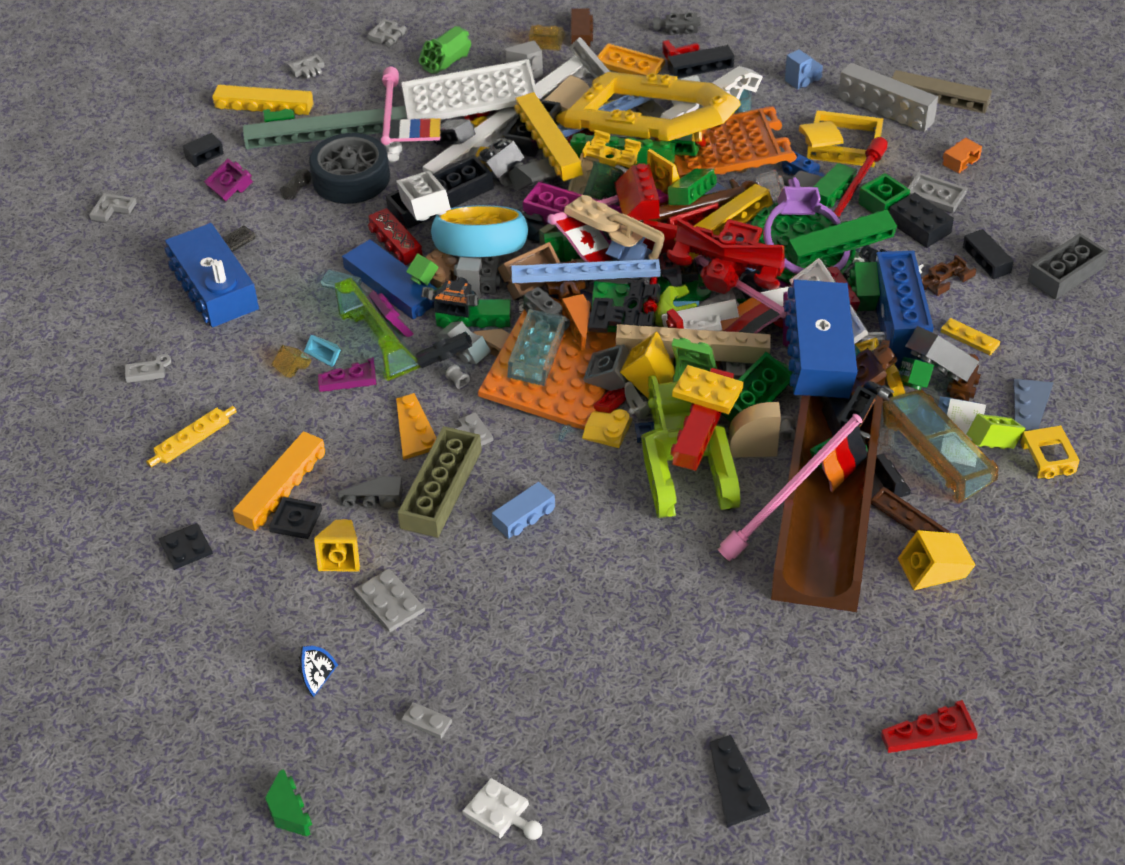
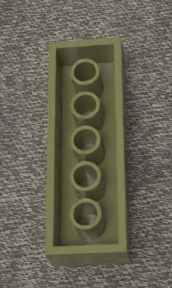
[398,426,482,538]

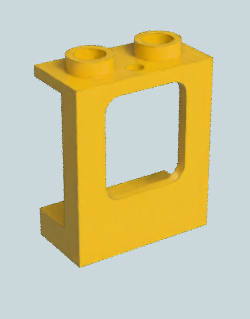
[1020,425,1079,479]

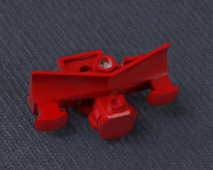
[667,217,785,294]

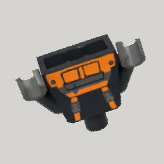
[421,277,479,318]
[840,381,894,445]

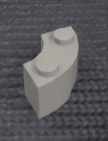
[437,321,491,364]

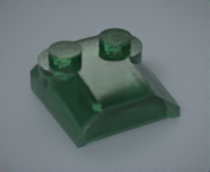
[583,161,624,200]

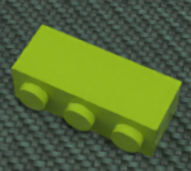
[966,414,1026,449]

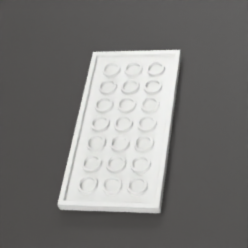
[402,59,539,120]

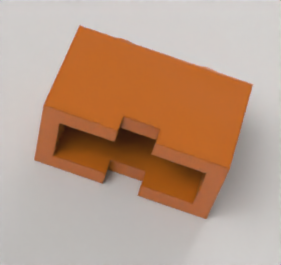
[943,137,982,173]

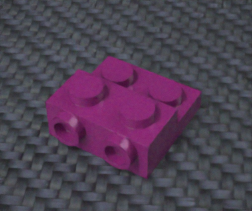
[204,159,253,201]

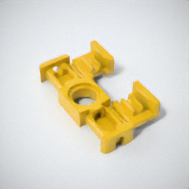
[583,130,641,168]

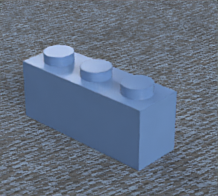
[492,482,555,539]

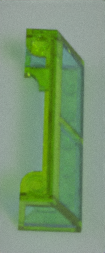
[334,277,421,381]

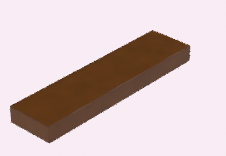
[871,486,950,534]

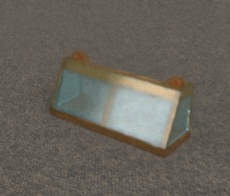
[883,389,999,504]

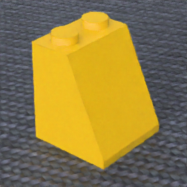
[620,331,675,399]
[897,530,975,590]

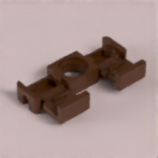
[921,255,976,296]

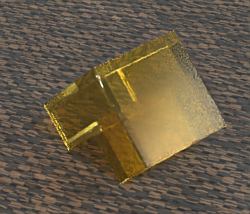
[271,345,312,378]

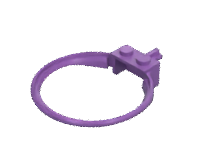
[763,177,850,274]

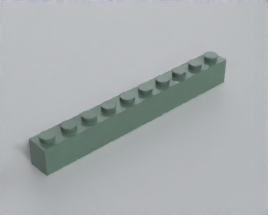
[243,106,408,149]

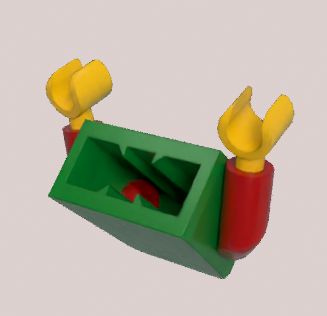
[655,131,706,156]

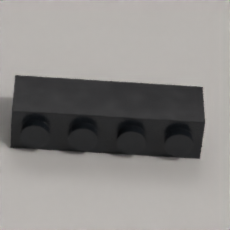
[668,45,735,79]

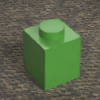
[406,253,439,286]

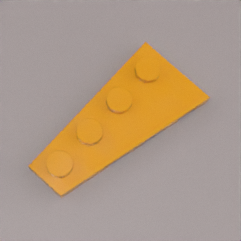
[396,393,437,460]

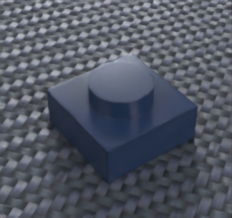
[634,422,654,443]

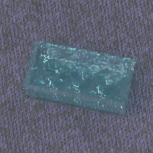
[507,309,566,386]

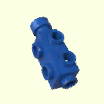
[782,151,826,177]

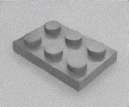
[908,173,967,213]
[354,568,425,632]

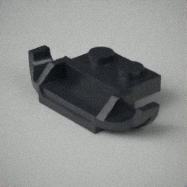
[659,249,699,287]

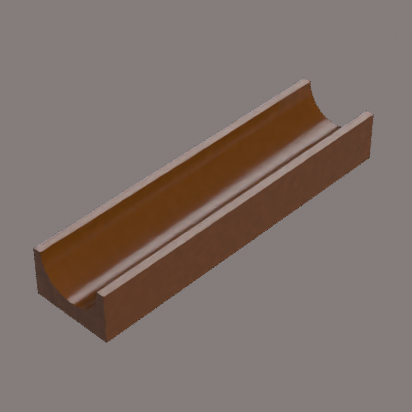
[771,340,890,612]

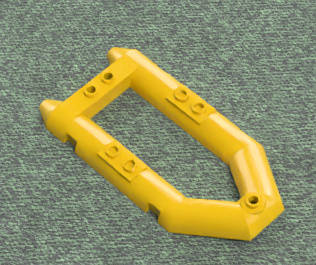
[556,72,741,141]

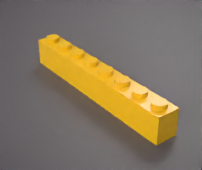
[514,92,583,181]

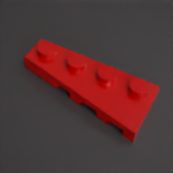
[881,700,978,753]

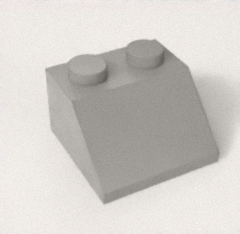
[505,41,543,78]

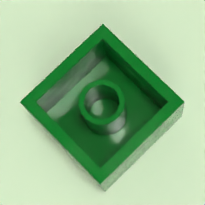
[858,173,910,213]
[847,262,880,311]

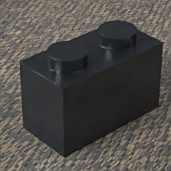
[183,133,224,167]

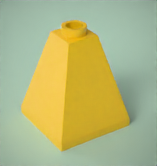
[314,519,360,572]

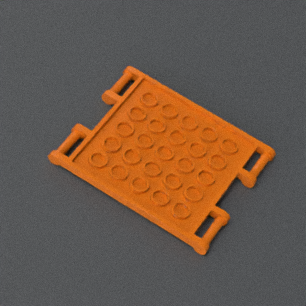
[654,106,796,179]

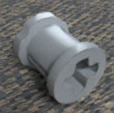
[445,364,470,389]
[779,415,796,440]

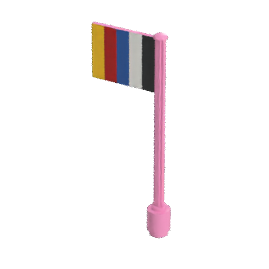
[381,67,441,145]

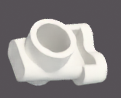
[384,142,402,162]

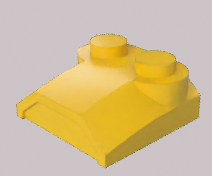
[582,409,632,448]

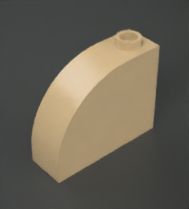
[545,75,590,112]
[727,402,781,457]

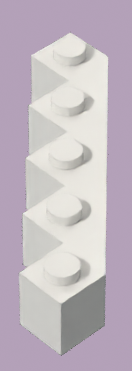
[660,66,763,119]

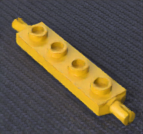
[146,406,237,468]

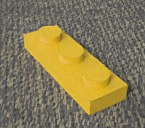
[940,318,1000,355]

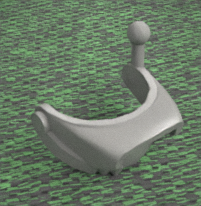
[624,382,651,419]

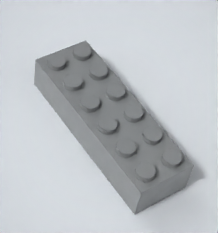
[838,63,938,132]

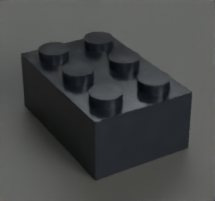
[889,192,954,248]

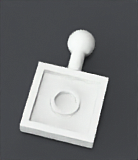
[462,778,542,840]

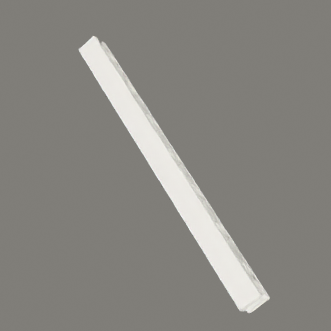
[423,56,589,174]

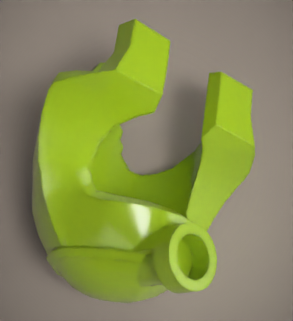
[655,285,698,327]

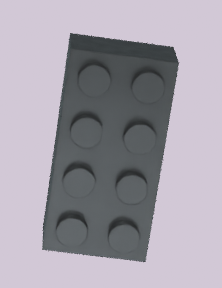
[1028,233,1108,299]

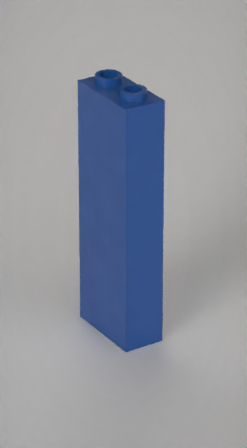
[342,239,437,320]

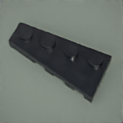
[710,735,770,827]

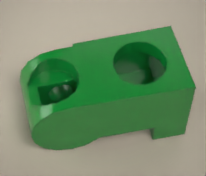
[263,109,295,123]

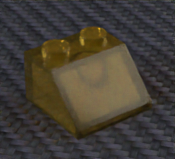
[529,25,565,51]

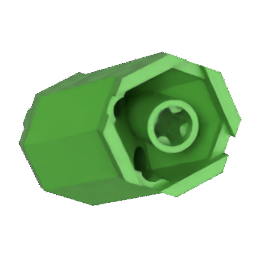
[419,26,471,74]

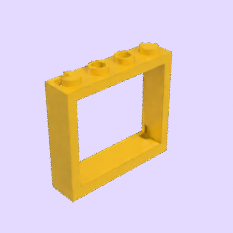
[807,110,883,167]

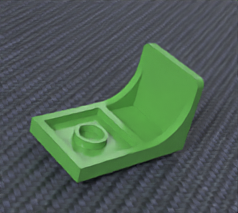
[671,338,717,382]

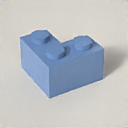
[785,49,823,90]

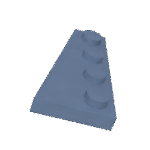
[1013,379,1054,439]

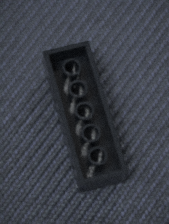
[385,155,494,229]

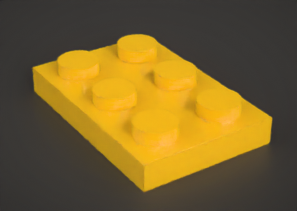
[672,365,744,414]

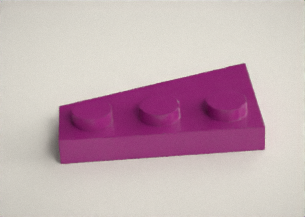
[369,290,414,337]

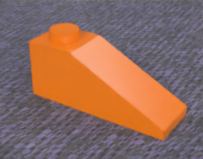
[562,294,591,351]

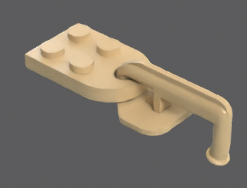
[564,195,665,259]

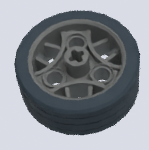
[309,133,390,204]

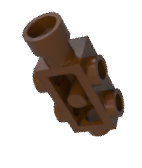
[947,354,981,401]

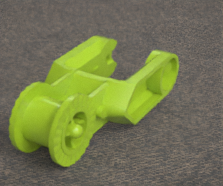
[641,375,741,518]

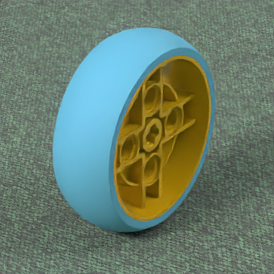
[431,205,528,257]

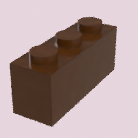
[571,8,593,47]

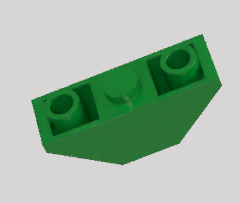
[265,769,312,836]

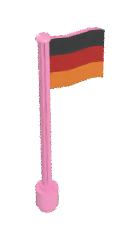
[695,254,787,334]
[718,414,867,561]

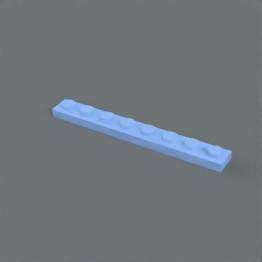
[512,259,660,283]

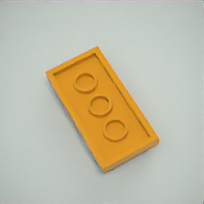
[597,44,665,76]

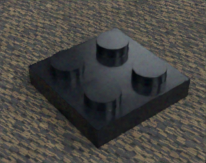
[269,497,322,539]
[159,523,213,570]

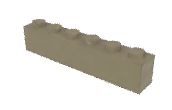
[892,70,992,114]

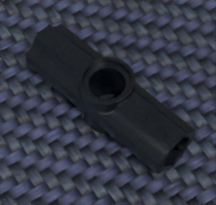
[416,332,472,368]

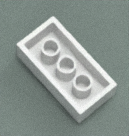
[396,171,451,221]

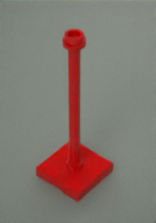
[643,220,678,314]

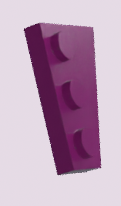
[318,357,377,392]

